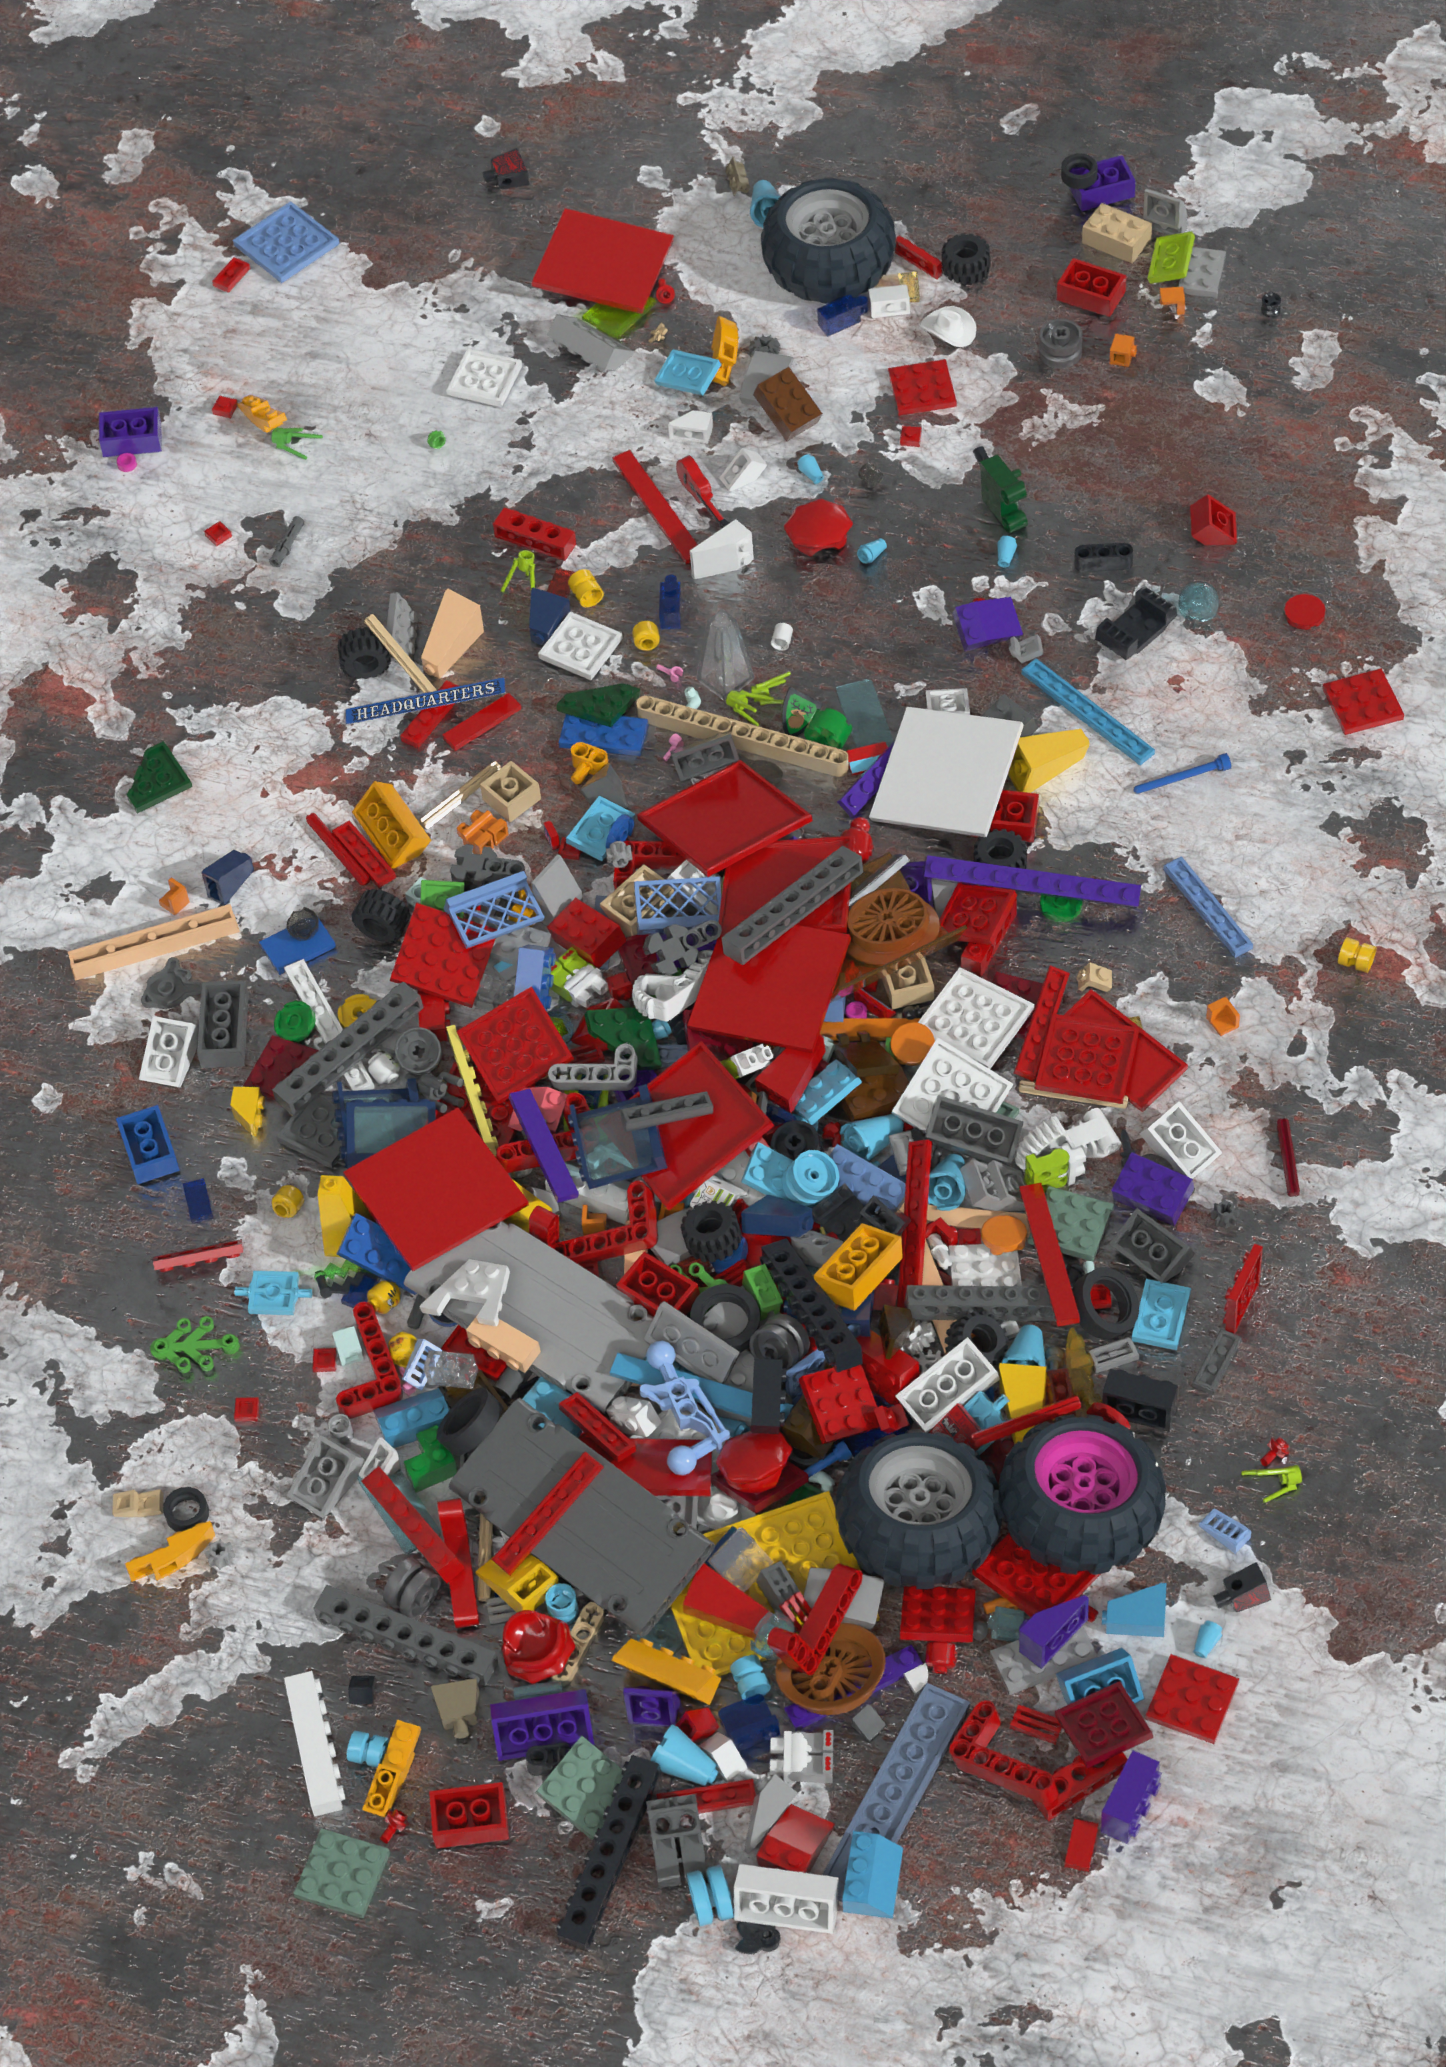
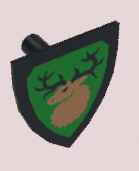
[781,687,823,737]

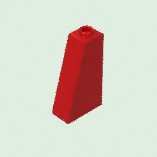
[755,1034,826,1113]
[682,1563,775,1642]

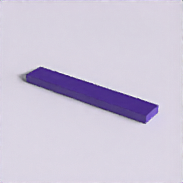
[509,1089,579,1203]

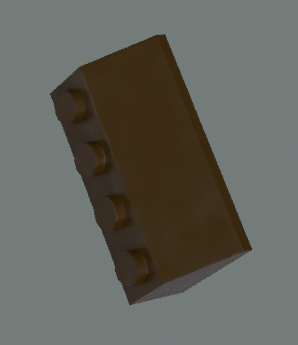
[782,1360,836,1460]

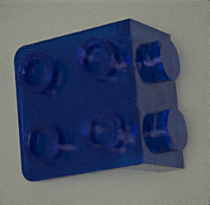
[718,1694,780,1752]

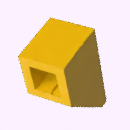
[230,1087,265,1136]

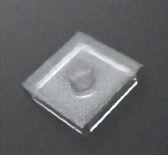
[708,1527,773,1592]

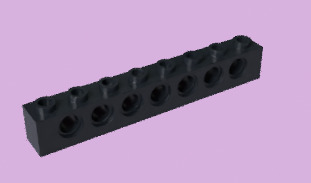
[760,1238,863,1373]
[556,1755,662,1952]

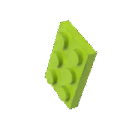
[1147,231,1195,284]

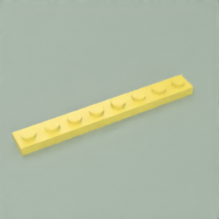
[446,1025,499,1156]

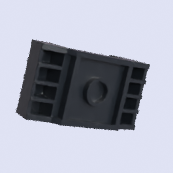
[1095,586,1177,661]
[812,1183,877,1243]

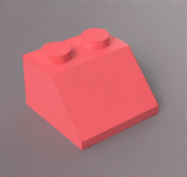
[508,1087,567,1134]

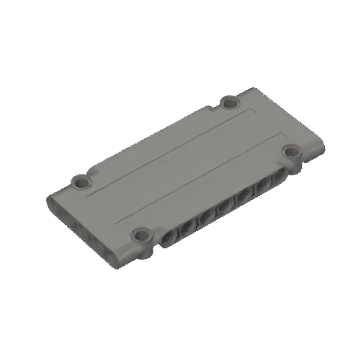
[404,1221,654,1414]

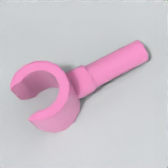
[656,664,683,682]
[662,733,684,761]
[398,1367,416,1396]

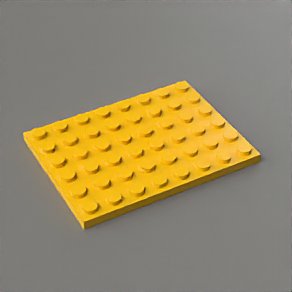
[670,1491,879,1677]

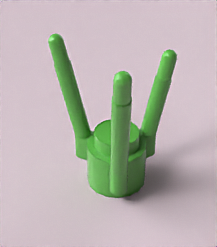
[271,427,323,460]

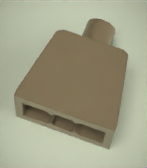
[431,1678,479,1739]

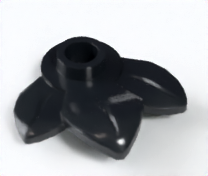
[735,1921,781,1954]

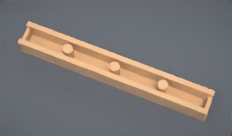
[68,904,240,981]

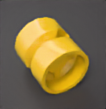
[568,569,604,608]
[1338,937,1376,973]

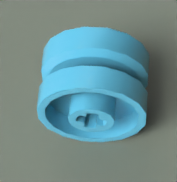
[782,1150,840,1207]
[686,1864,734,1927]

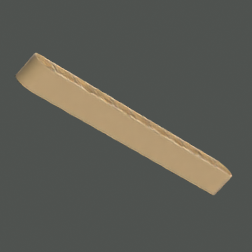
[636,696,849,777]

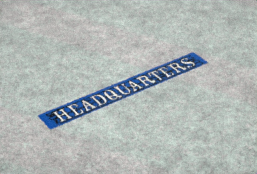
[346,678,505,724]

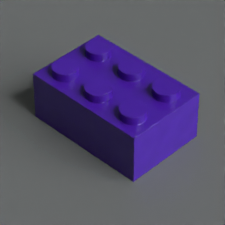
[1069,155,1136,211]
[99,407,162,457]
[1111,1152,1194,1227]
[1101,1750,1162,1844]

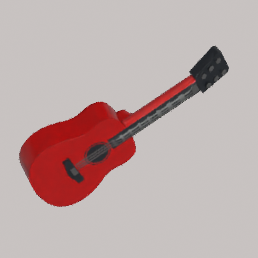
[676,455,730,529]

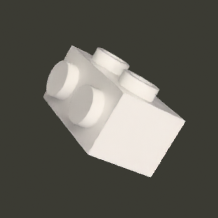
[606,1396,662,1437]

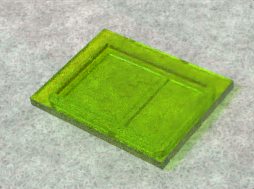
[582,297,657,339]

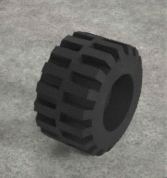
[942,233,990,284]
[337,627,391,679]
[973,829,1027,869]
[351,889,411,943]
[681,1201,741,1262]
[945,1311,1009,1366]

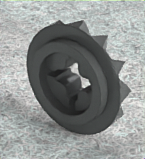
[749,334,780,356]

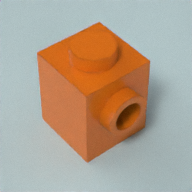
[1110,334,1137,367]

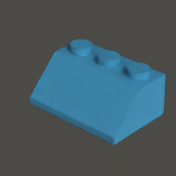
[373,1388,449,1448]
[1056,1648,1145,1705]
[842,1831,903,1919]

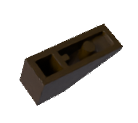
[878,1305,915,1359]

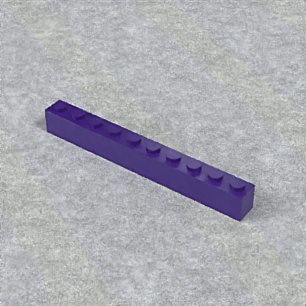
[923,855,1141,908]

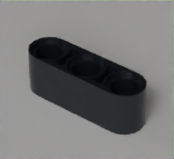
[1074,543,1133,572]

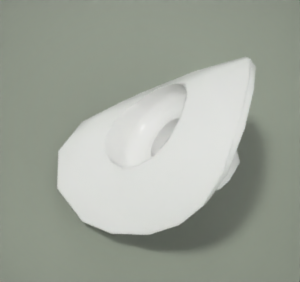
[920,306,977,347]
[697,1486,756,1530]

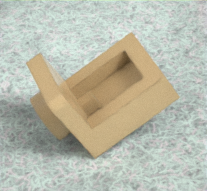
[1077,962,1112,992]

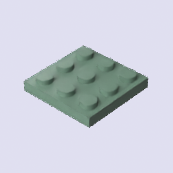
[1028,1186,1114,1262]
[535,1736,638,1840]
[294,1828,390,1919]

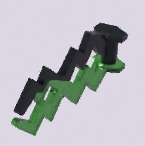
[314,1260,379,1299]

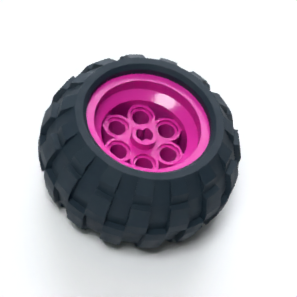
[999,1414,1166,1575]

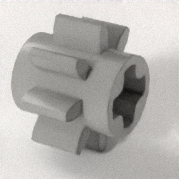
[606,841,632,868]
[205,1539,235,1570]

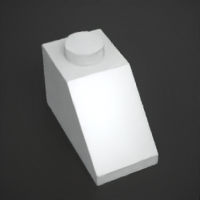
[668,411,713,444]
[719,448,767,491]

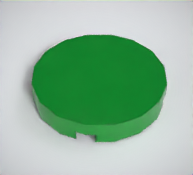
[1040,895,1082,922]
[274,1000,316,1043]

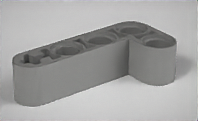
[548,1044,638,1091]

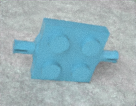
[235,1271,312,1315]
[963,1391,1009,1455]

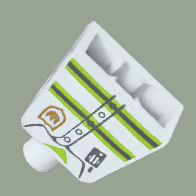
[690,1176,744,1209]

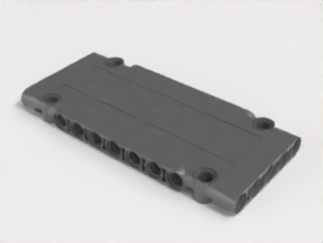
[449,1398,715,1637]

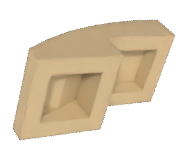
[112,1489,163,1517]

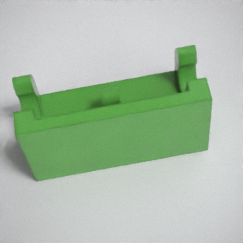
[742,1264,783,1321]

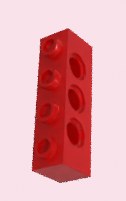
[493,507,576,561]
[961,899,1017,977]
[1031,1752,1128,1821]

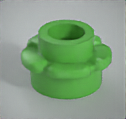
[427,430,446,449]

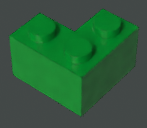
[403,1425,457,1493]

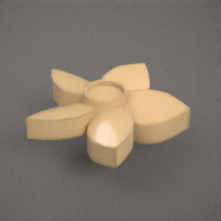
[648,323,668,343]

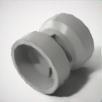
[328,1414,354,1445]

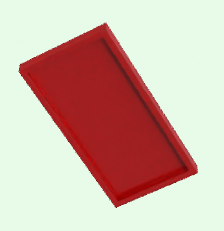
[1064,989,1188,1112]
[578,1438,712,1496]

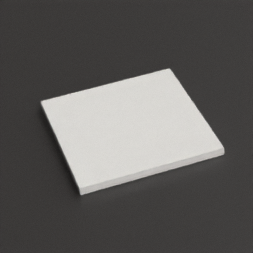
[869,707,1024,837]

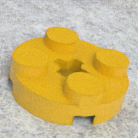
[338,994,379,1034]

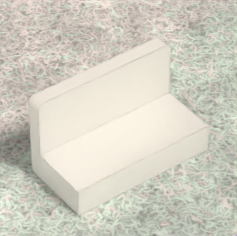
[869,285,910,318]

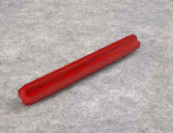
[306,813,370,886]
[971,1395,1081,1447]

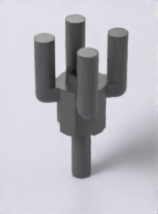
[404,1072,464,1113]

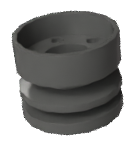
[395,1027,442,1076]

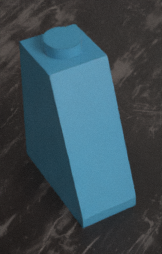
[1102,1583,1166,1637]

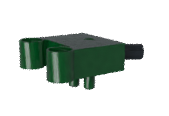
[973,446,1028,534]

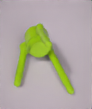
[501,550,535,592]
[751,672,791,705]
[726,690,774,726]
[1241,1465,1302,1503]

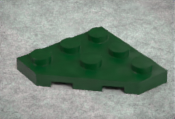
[556,683,640,727]
[127,741,193,814]
[584,1007,662,1071]

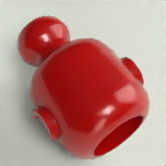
[840,817,874,866]

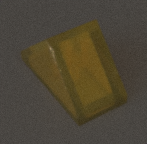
[897,271,920,303]

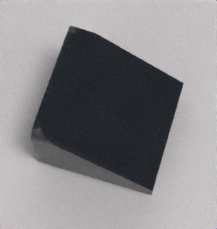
[348,1676,375,1704]

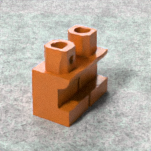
[456,810,509,855]

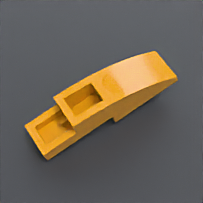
[711,316,738,386]
[237,395,287,433]
[125,1521,215,1582]
[362,1720,421,1818]

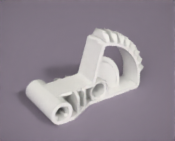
[632,950,713,1021]
[1014,1108,1122,1172]

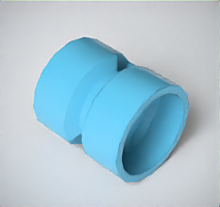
[545,1583,579,1625]
[730,1655,771,1701]
[347,1730,389,1768]

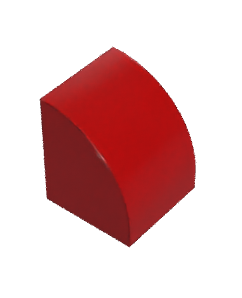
[676,1708,719,1743]

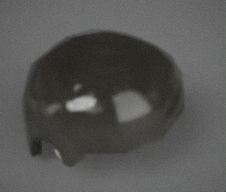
[286,907,319,941]

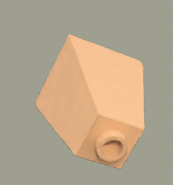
[421,588,484,679]

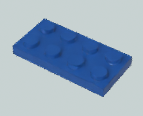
[559,714,648,756]
[336,1213,417,1295]

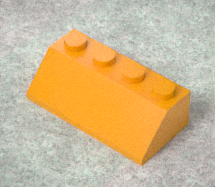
[352,781,431,869]
[814,1223,902,1311]
[612,1638,721,1705]

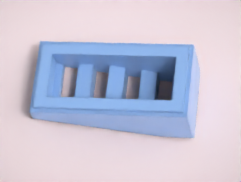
[402,1339,442,1390]
[1199,1508,1251,1554]

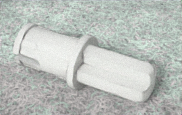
[927,1233,952,1269]

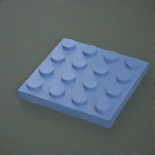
[233,201,340,283]
[810,1144,906,1234]

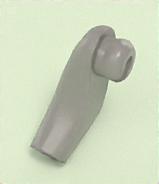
[526,1187,562,1216]

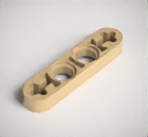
[551,1602,604,1687]

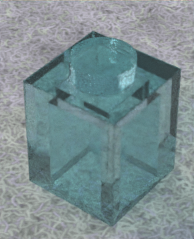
[988,1606,1024,1642]

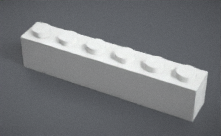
[284,1671,346,1817]

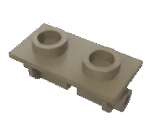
[725,156,750,196]

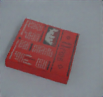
[928,1403,982,1451]

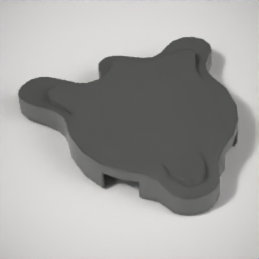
[141,957,202,1009]

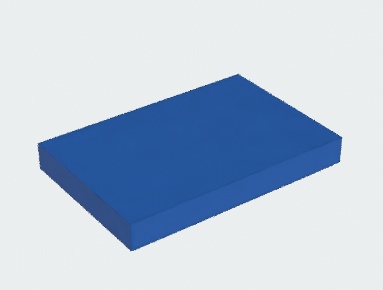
[259,914,336,975]

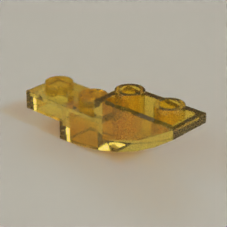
[1065,1327,1102,1410]

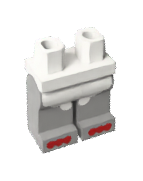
[770,1730,833,1783]

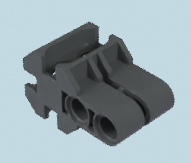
[450,844,527,906]
[642,920,722,975]
[647,1794,708,1888]

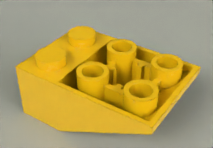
[475,1554,558,1613]

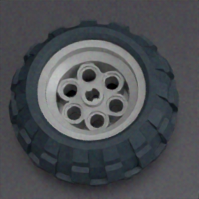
[761,178,896,303]
[835,1430,1003,1589]

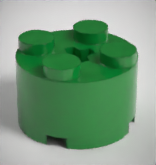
[804,708,852,750]

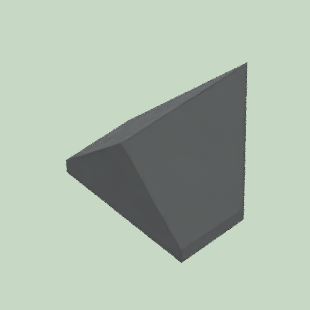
[579,763,628,809]

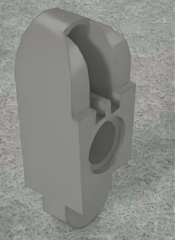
[791,1231,843,1268]

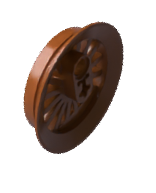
[843,888,940,966]
[775,1623,886,1715]

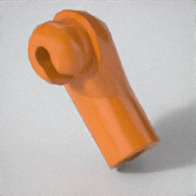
[983,1597,1019,1616]

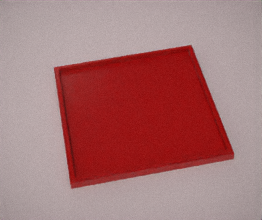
[532,208,674,314]
[637,760,813,877]
[718,835,855,933]
[687,912,851,1053]
[598,1041,774,1211]
[343,1107,529,1271]

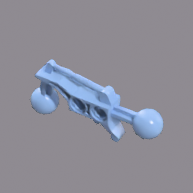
[640,1340,730,1476]

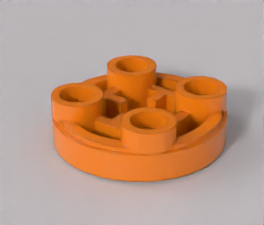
[891,1022,935,1066]
[981,1215,1027,1255]

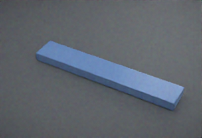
[1163,856,1253,958]

